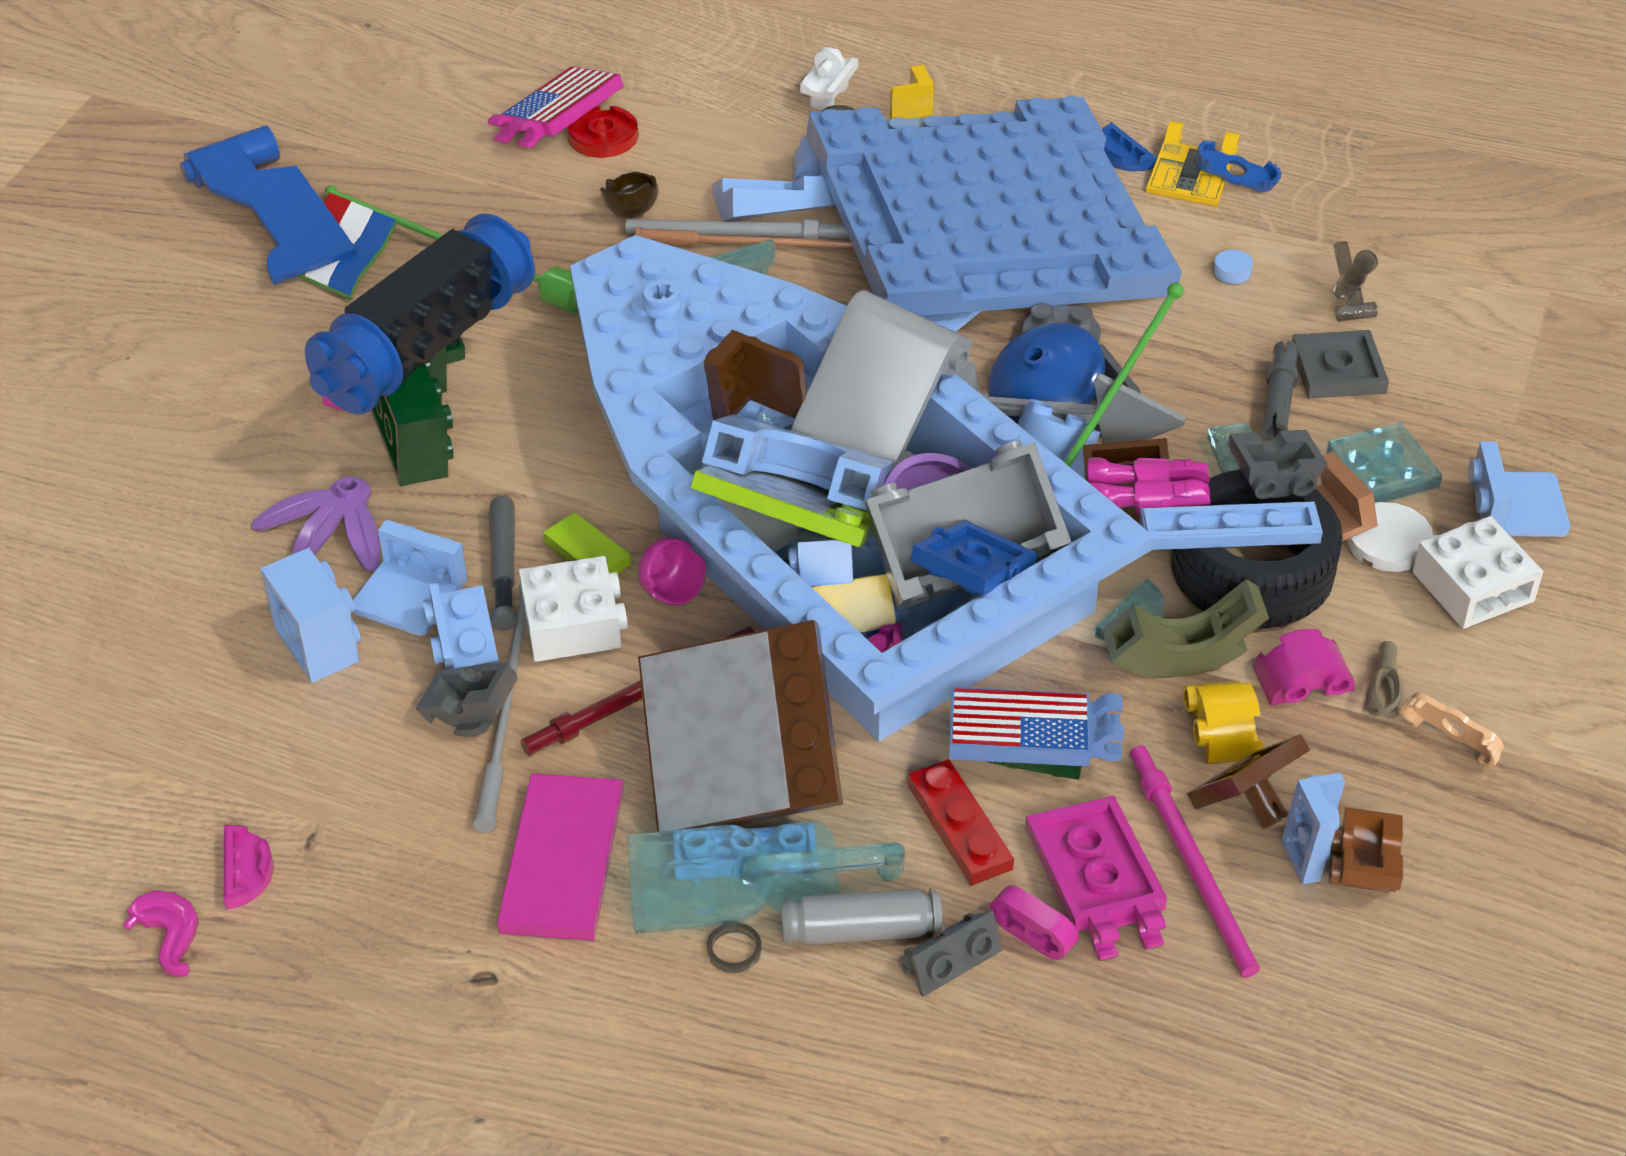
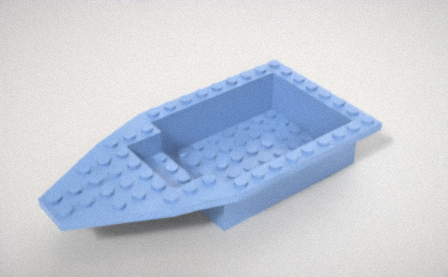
[570,235,1155,742]

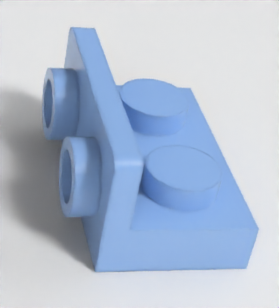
[423,582,499,673]
[1281,773,1345,885]

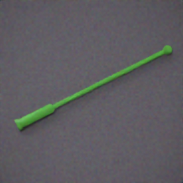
[1064,283,1184,467]

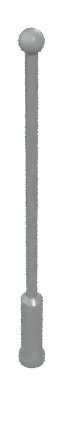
[472,584,526,833]

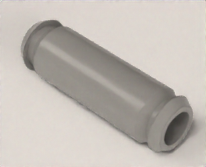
[781,888,942,946]

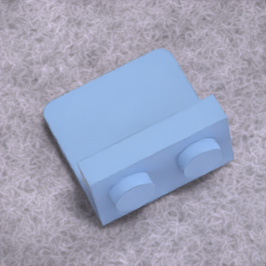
[1468,442,1570,537]
[353,520,467,636]

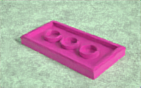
[497,773,624,941]

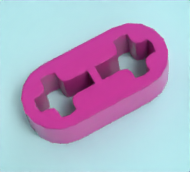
[989,885,1079,960]

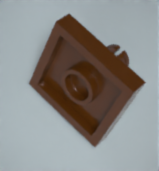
[1187,734,1310,829]

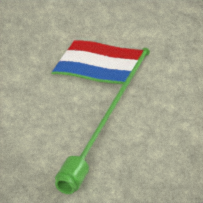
[298,185,578,315]

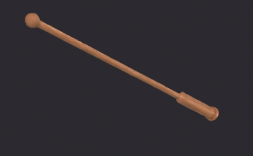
[635,227,853,248]

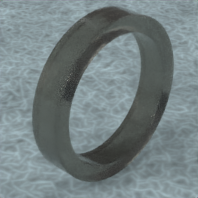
[707,922,762,973]

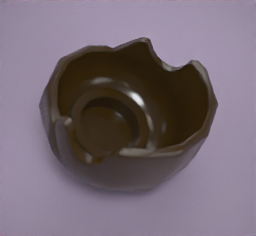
[600,171,659,218]

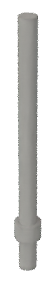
[626,219,849,239]

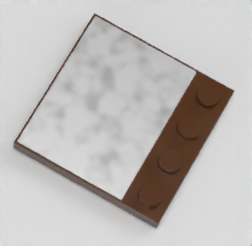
[638,620,843,839]

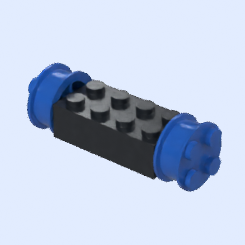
[305,213,535,414]

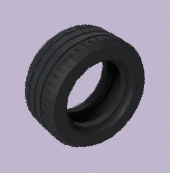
[1172,469,1343,629]

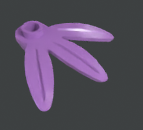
[251,477,380,571]

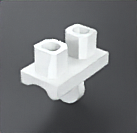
[800,47,858,111]

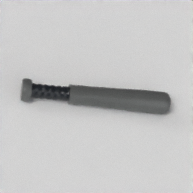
[489,496,517,630]

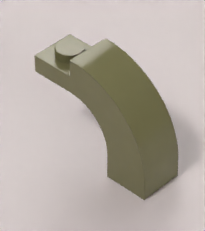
[1102,579,1269,678]

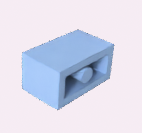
[789,528,853,586]

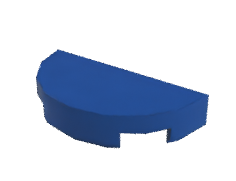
[1102,122,1157,171]

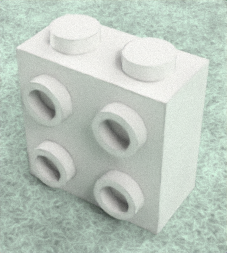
[1412,516,1543,629]
[519,556,628,662]

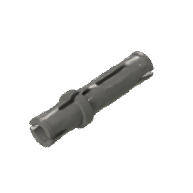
[1261,341,1299,440]

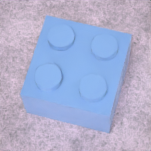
[260,548,361,683]

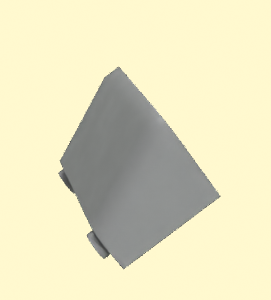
[791,290,973,470]
[865,440,1072,610]

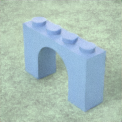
[702,414,895,511]

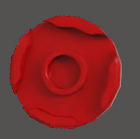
[568,106,639,158]

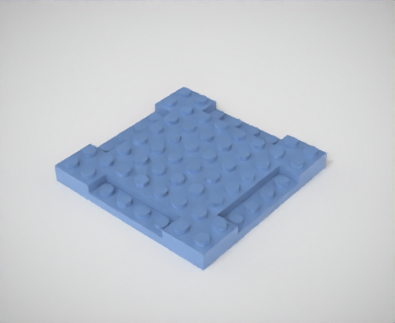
[806,96,1182,316]

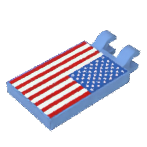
[949,687,1124,766]

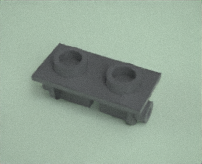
[899,909,1002,997]

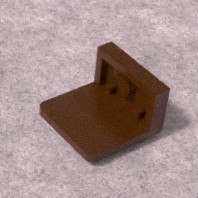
[703,329,807,420]

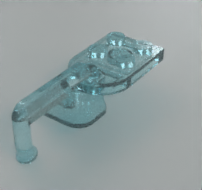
[627,822,905,934]

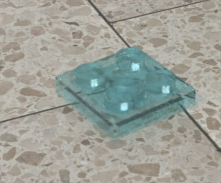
[1326,422,1442,503]

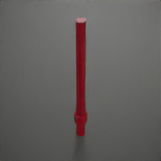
[520,626,754,756]

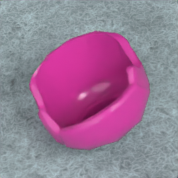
[638,536,706,606]

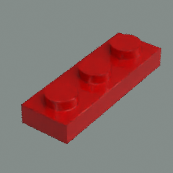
[908,759,1014,886]

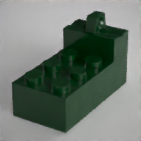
[371,337,465,486]

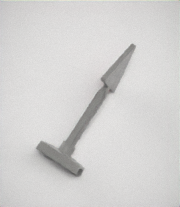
[955,362,1186,443]

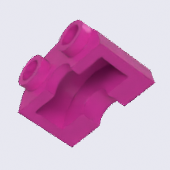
[1252,629,1355,706]

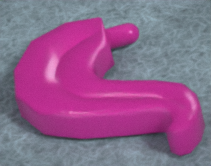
[123,890,199,977]

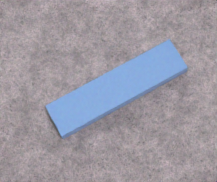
[1139,502,1323,550]

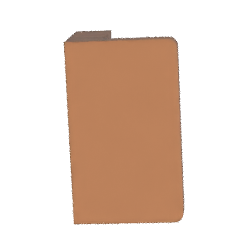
[1315,451,1378,541]

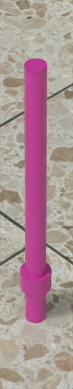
[1129,745,1260,978]

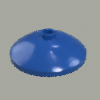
[988,323,1105,424]

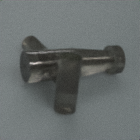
[1333,241,1378,322]

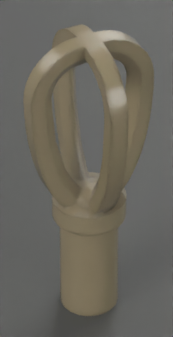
[1366,641,1403,719]

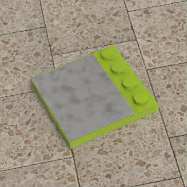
[690,465,874,548]

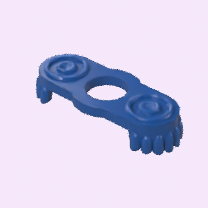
[1195,140,1282,192]

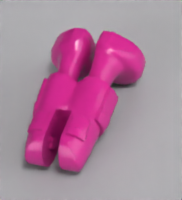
[1088,457,1211,516]

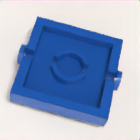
[911,520,1037,596]

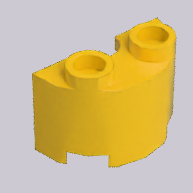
[1183,681,1263,764]

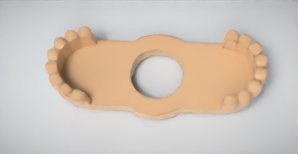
[1399,693,1504,768]

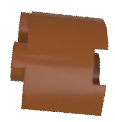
[1329,807,1403,892]

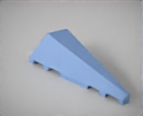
[713,176,836,221]

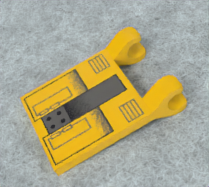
[1146,120,1240,207]

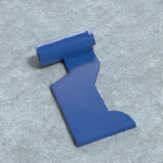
[180,125,357,285]

